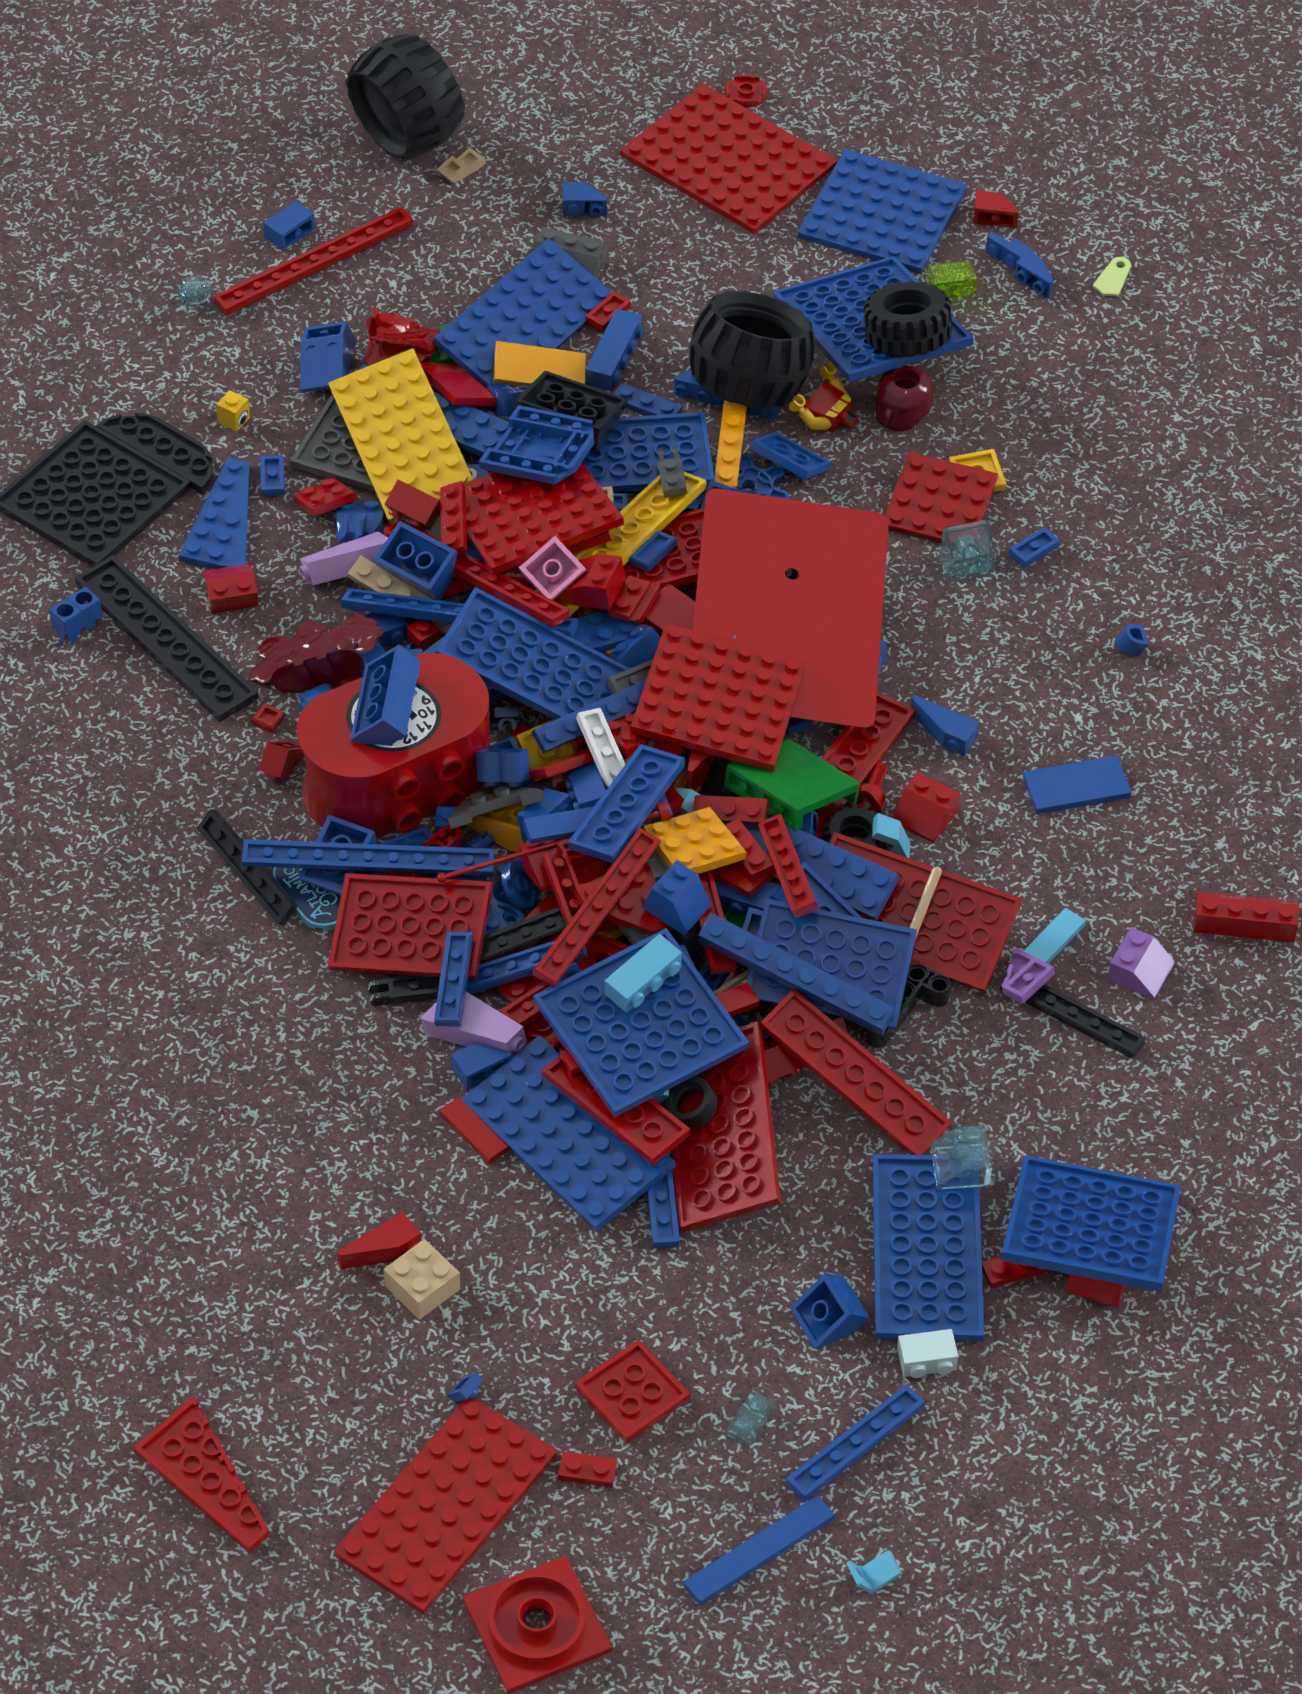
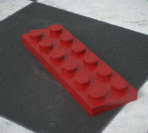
[542,1056,690,1165]

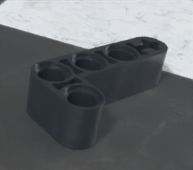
[866,963,951,1048]

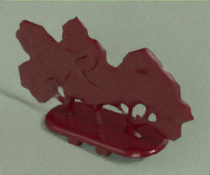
[250,613,384,693]

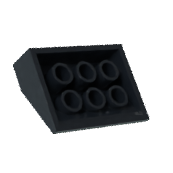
[514,371,628,453]

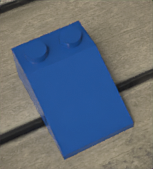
[298,815,377,895]

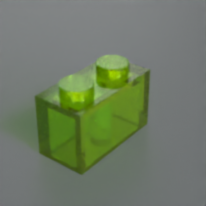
[926,260,977,298]

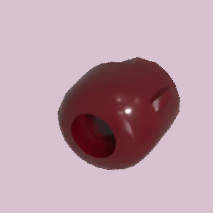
[875,365,933,432]

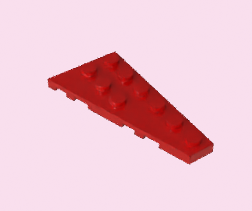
[133,1396,270,1554]

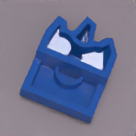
[336,501,384,543]

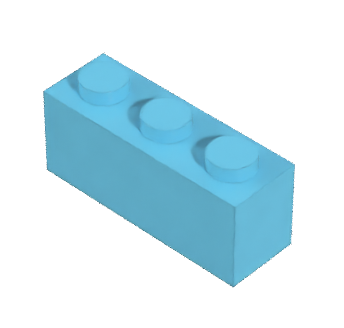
[604,934,682,1013]

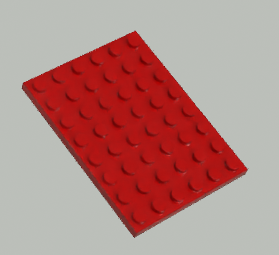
[620,84,837,235]

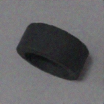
[665,1077,718,1129]

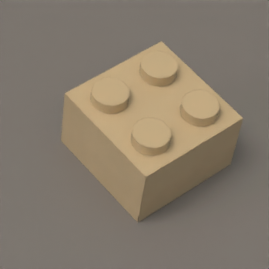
[384,1239,460,1320]

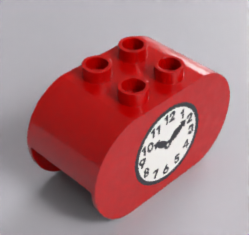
[297,653,490,838]

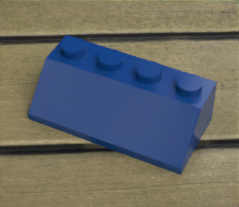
[350,645,421,746]

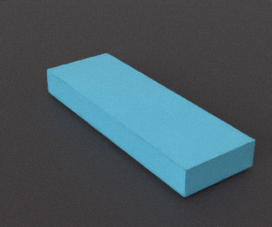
[1024,908,1086,964]

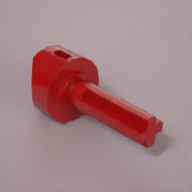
[849,761,888,814]

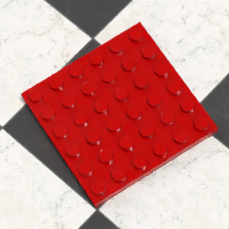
[464,462,625,575]
[630,623,806,772]

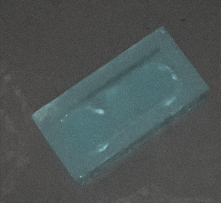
[725,1390,776,1447]

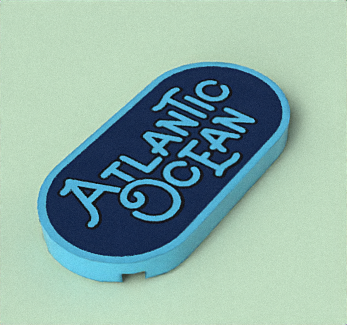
[273,867,341,931]

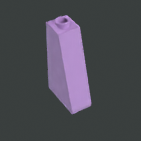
[299,532,388,585]
[421,992,527,1057]

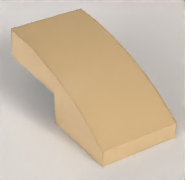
[437,147,486,183]

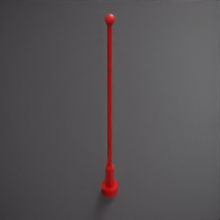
[437,801,671,883]

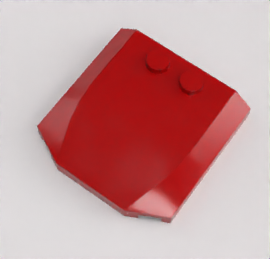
[542,838,656,933]

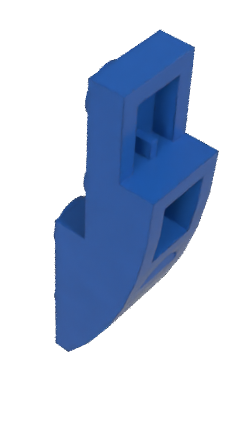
[986,232,1053,299]

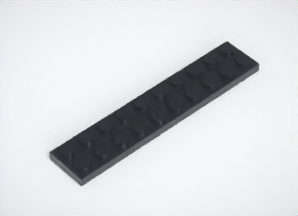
[75,555,258,722]

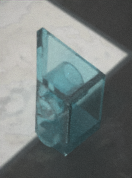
[940,520,995,580]
[930,1124,992,1190]

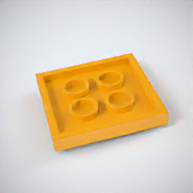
[643,807,746,874]

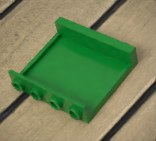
[724,739,860,831]

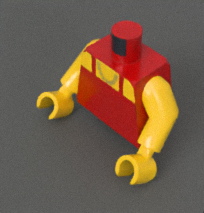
[789,362,858,433]

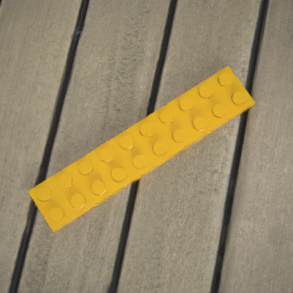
[534,471,708,616]

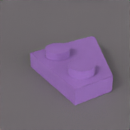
[1002,948,1055,1004]

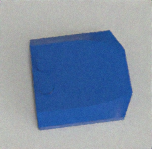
[479,405,594,484]

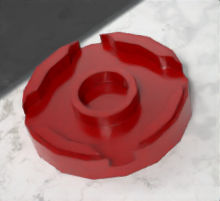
[725,74,768,108]

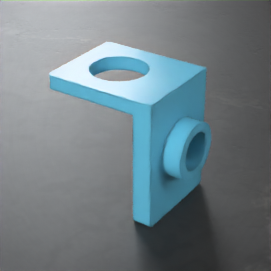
[846,1550,902,1594]

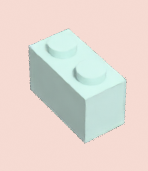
[897,1329,958,1378]

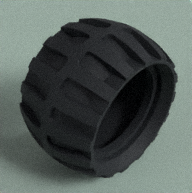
[345,34,465,159]
[689,290,815,409]

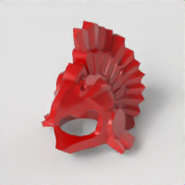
[364,306,440,366]

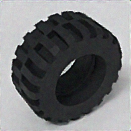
[864,281,952,357]

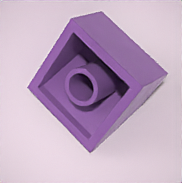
[1108,927,1175,1000]

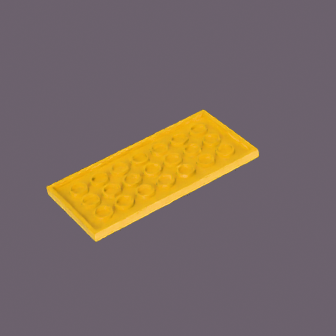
[328,348,473,525]

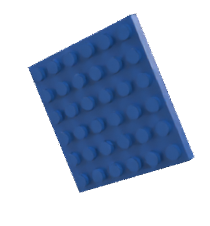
[797,149,968,274]
[533,928,749,1117]
[1001,1155,1181,1292]

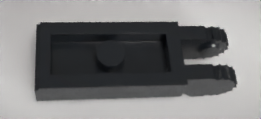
[367,975,440,1006]

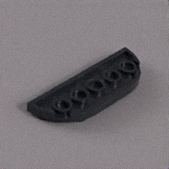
[96,412,213,493]

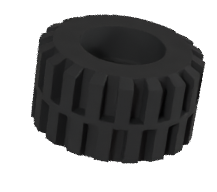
[823,805,885,850]

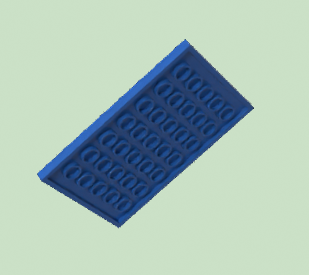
[773,256,974,382]

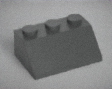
[533,227,606,278]

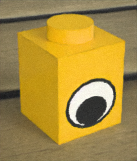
[216,390,250,431]

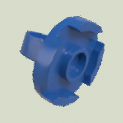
[492,861,538,910]

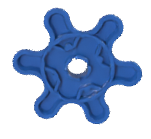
[713,454,789,499]

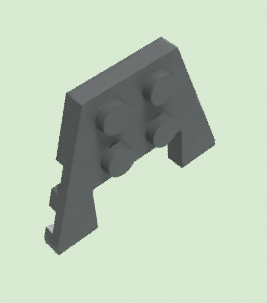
[448,783,545,829]

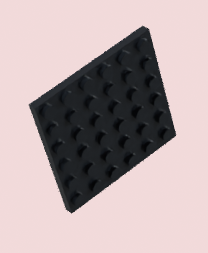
[0,420,191,566]

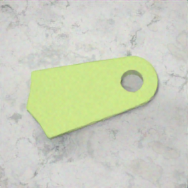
[1093,257,1131,297]

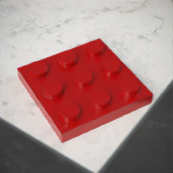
[575,1339,690,1444]

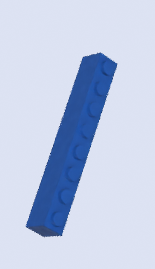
[699,913,895,1037]

